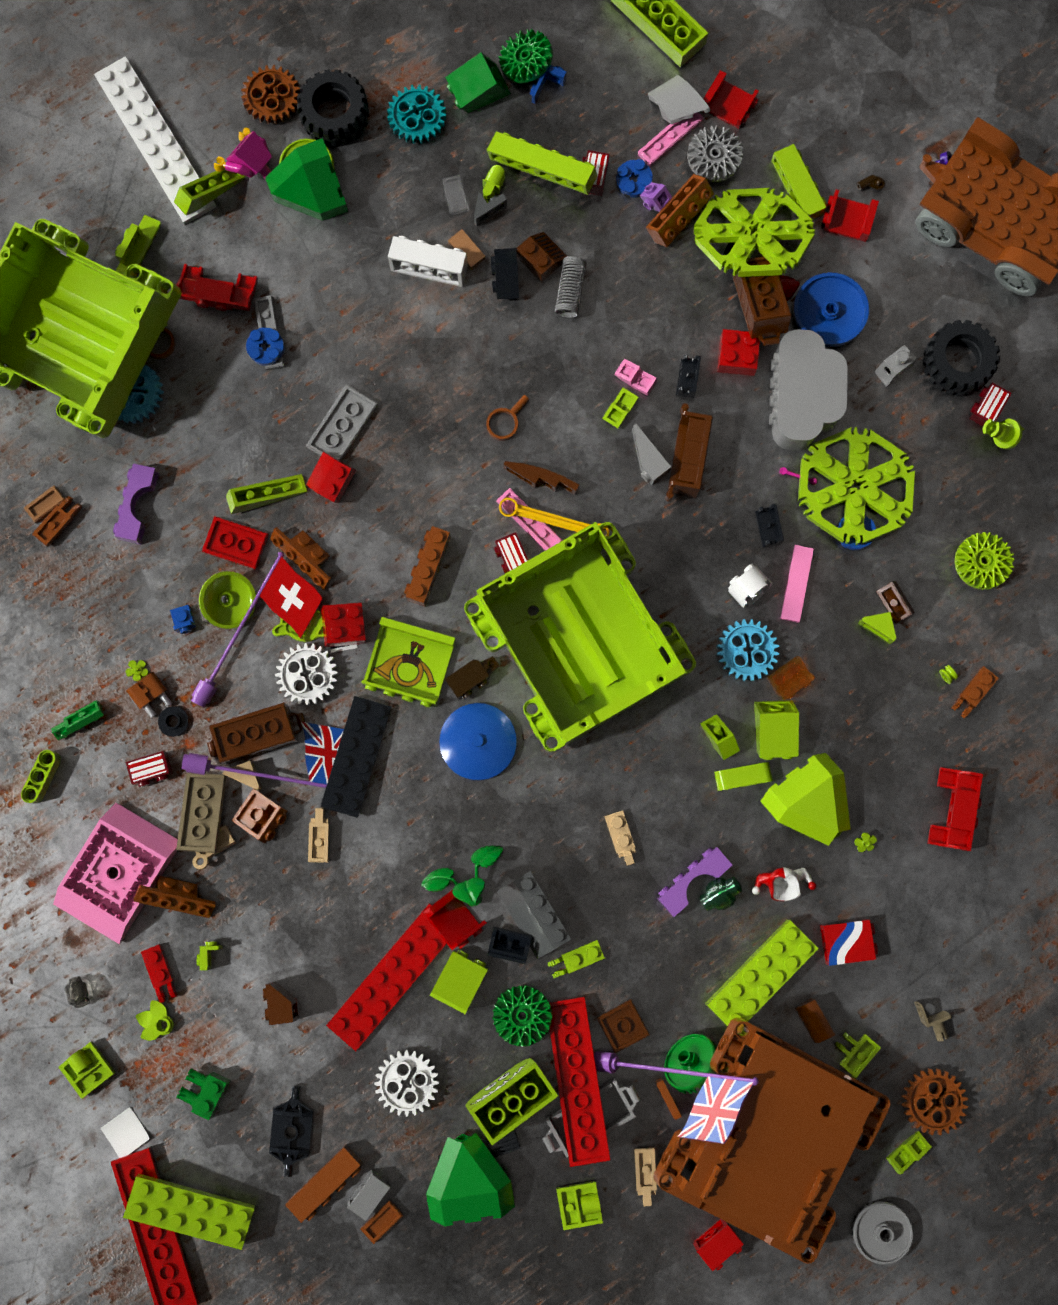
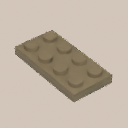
[176,773,226,853]

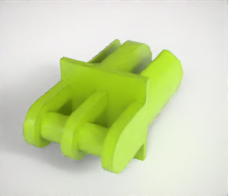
[482,165,505,203]

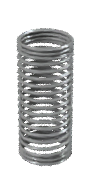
[555,256,587,318]

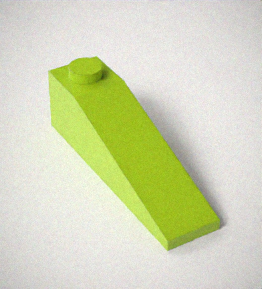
[174,169,245,215]
[226,474,307,514]

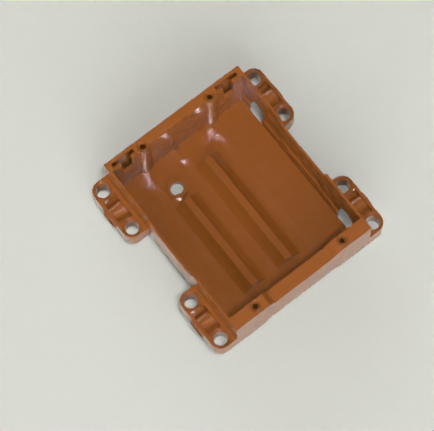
[653,1017,891,1264]

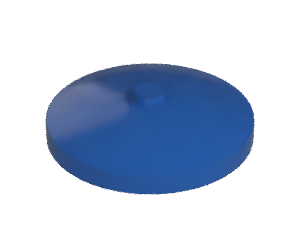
[793,272,869,347]
[439,703,517,781]

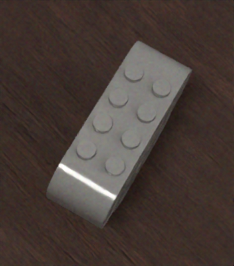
[769,329,848,450]

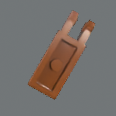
[32,496,82,547]
[951,666,999,718]

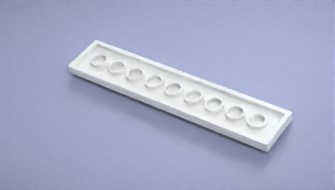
[94,56,216,225]

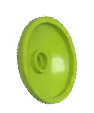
[199,571,256,629]

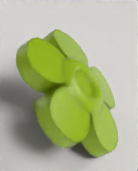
[125,660,148,681]
[854,832,877,852]

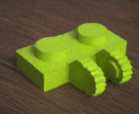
[835,1032,881,1078]

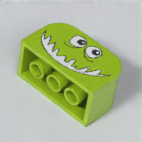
[465,1058,558,1145]

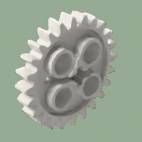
[275,643,339,706]
[374,1049,439,1117]

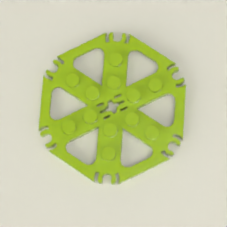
[694,188,815,277]
[798,427,915,545]

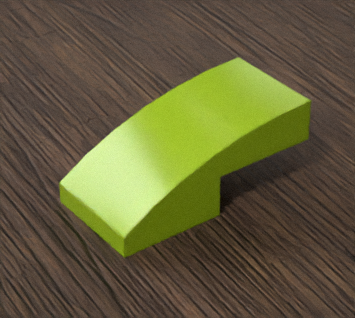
[602,388,639,428]
[886,1131,932,1174]

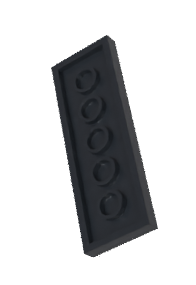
[320,696,391,818]

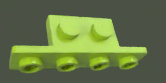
[115,215,161,275]

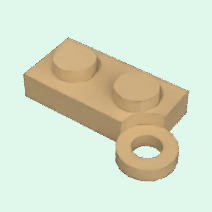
[192,825,236,870]

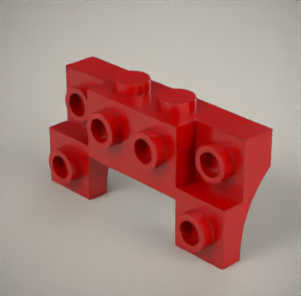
[176,264,258,311]
[927,767,983,851]

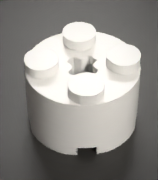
[728,564,772,609]

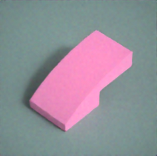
[615,359,658,396]

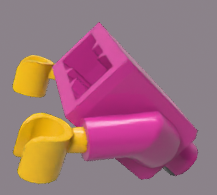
[214,127,272,180]

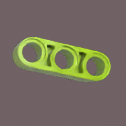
[21,750,61,804]
[714,762,773,791]

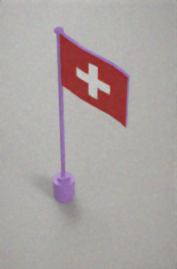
[191,552,323,708]

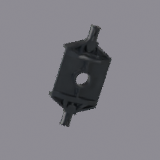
[269,1086,314,1177]

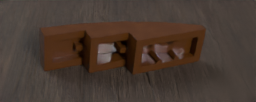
[503,461,579,495]

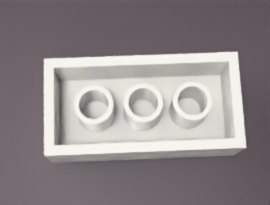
[388,236,468,287]

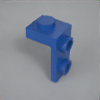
[530,65,567,104]

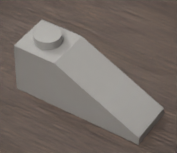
[632,424,671,485]

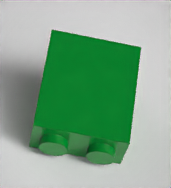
[445,52,511,113]

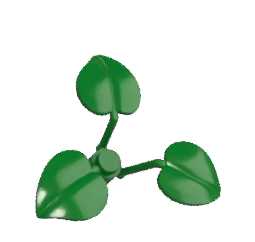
[421,846,503,906]

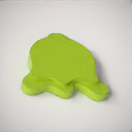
[272,609,324,642]

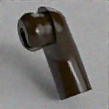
[856,175,885,191]

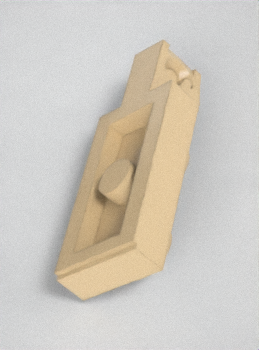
[308,808,330,863]
[604,810,636,866]
[634,1147,657,1206]

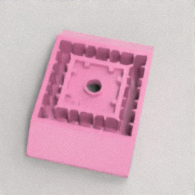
[53,803,178,944]

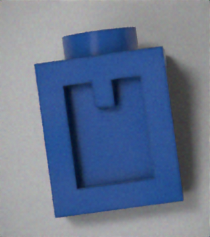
[170,605,196,634]

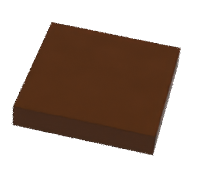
[596,999,650,1053]

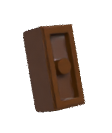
[876,581,915,624]

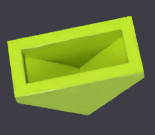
[858,612,896,644]

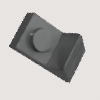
[474,192,507,226]

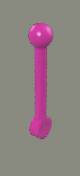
[779,467,818,485]

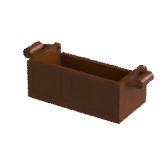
[733,256,791,346]
[665,403,713,502]
[207,702,305,765]

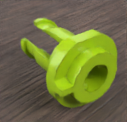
[983,419,1025,449]

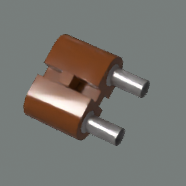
[126,671,172,718]

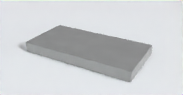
[306,384,378,461]

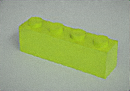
[771,144,827,220]

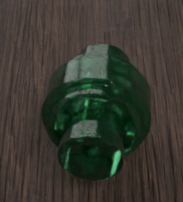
[700,877,742,911]

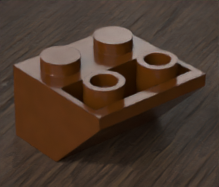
[263,982,299,1025]

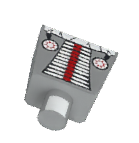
[874,345,916,386]

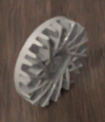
[687,125,743,182]
[852,1200,914,1265]

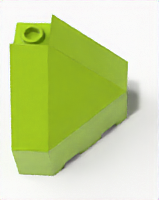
[761,753,851,846]

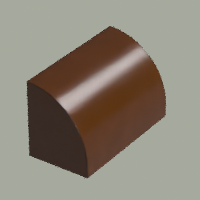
[794,998,835,1043]

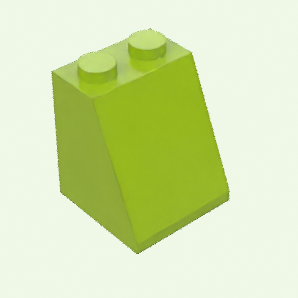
[754,700,799,760]
[430,949,488,1014]

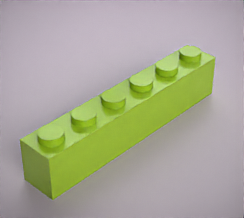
[487,131,597,195]

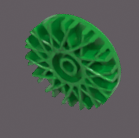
[498,29,553,83]
[492,986,553,1046]
[664,1034,721,1094]

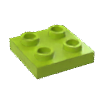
[59,1041,115,1099]
[556,1181,603,1230]

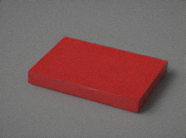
[202,516,269,570]

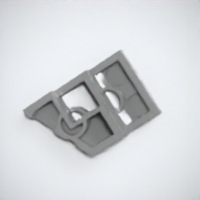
[648,75,710,124]

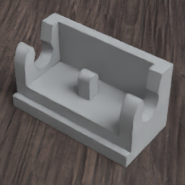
[347,1169,390,1221]

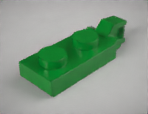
[51,700,104,740]

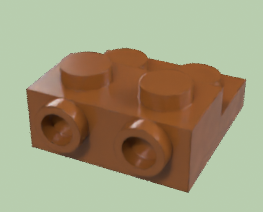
[231,788,288,844]

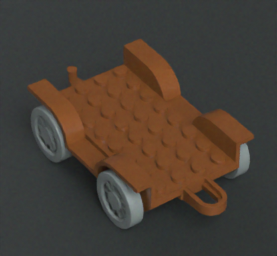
[915,117,1058,296]

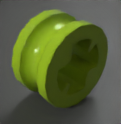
[939,665,958,684]

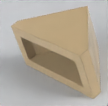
[222,761,262,791]

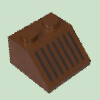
[516,232,567,283]

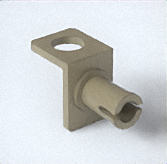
[914,1001,952,1042]

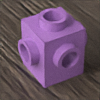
[640,182,672,212]

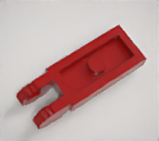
[141,944,177,1003]

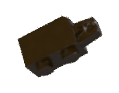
[445,656,499,700]

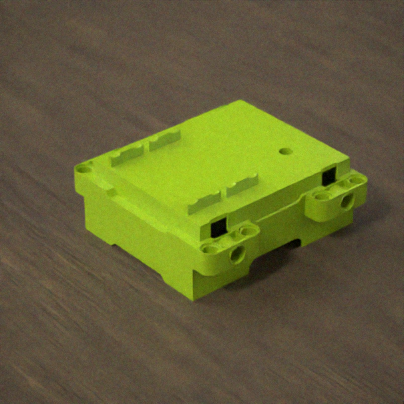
[0,219,181,438]
[464,522,696,752]

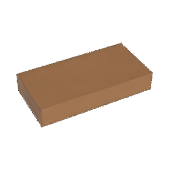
[448,229,486,270]
[24,485,65,524]

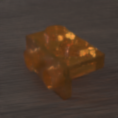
[766,656,815,700]

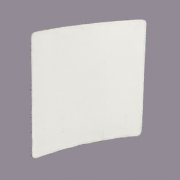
[101,1108,150,1158]

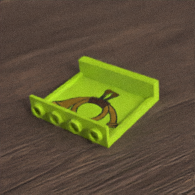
[361,617,456,708]

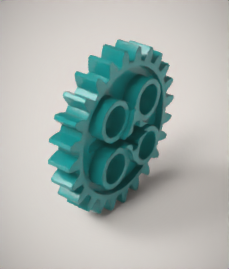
[387,84,446,144]

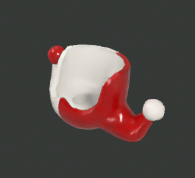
[752,867,816,901]

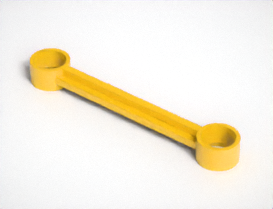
[499,497,610,536]

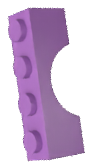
[113,464,159,545]
[657,847,732,917]

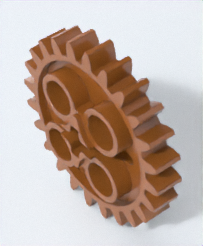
[241,65,301,124]
[902,1068,968,1136]

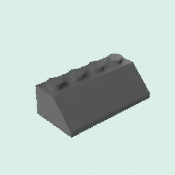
[497,871,571,959]

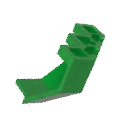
[265,138,349,221]
[426,1133,515,1226]

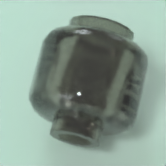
[64,976,93,1008]

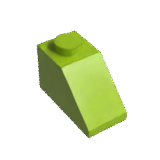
[700,714,740,760]

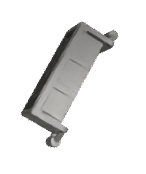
[542,1077,641,1158]

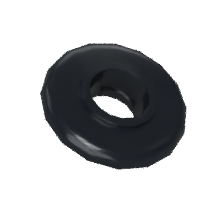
[158,706,188,737]

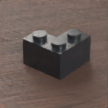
[491,248,519,299]

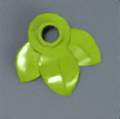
[136,1000,174,1041]

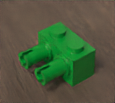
[176,1068,231,1121]

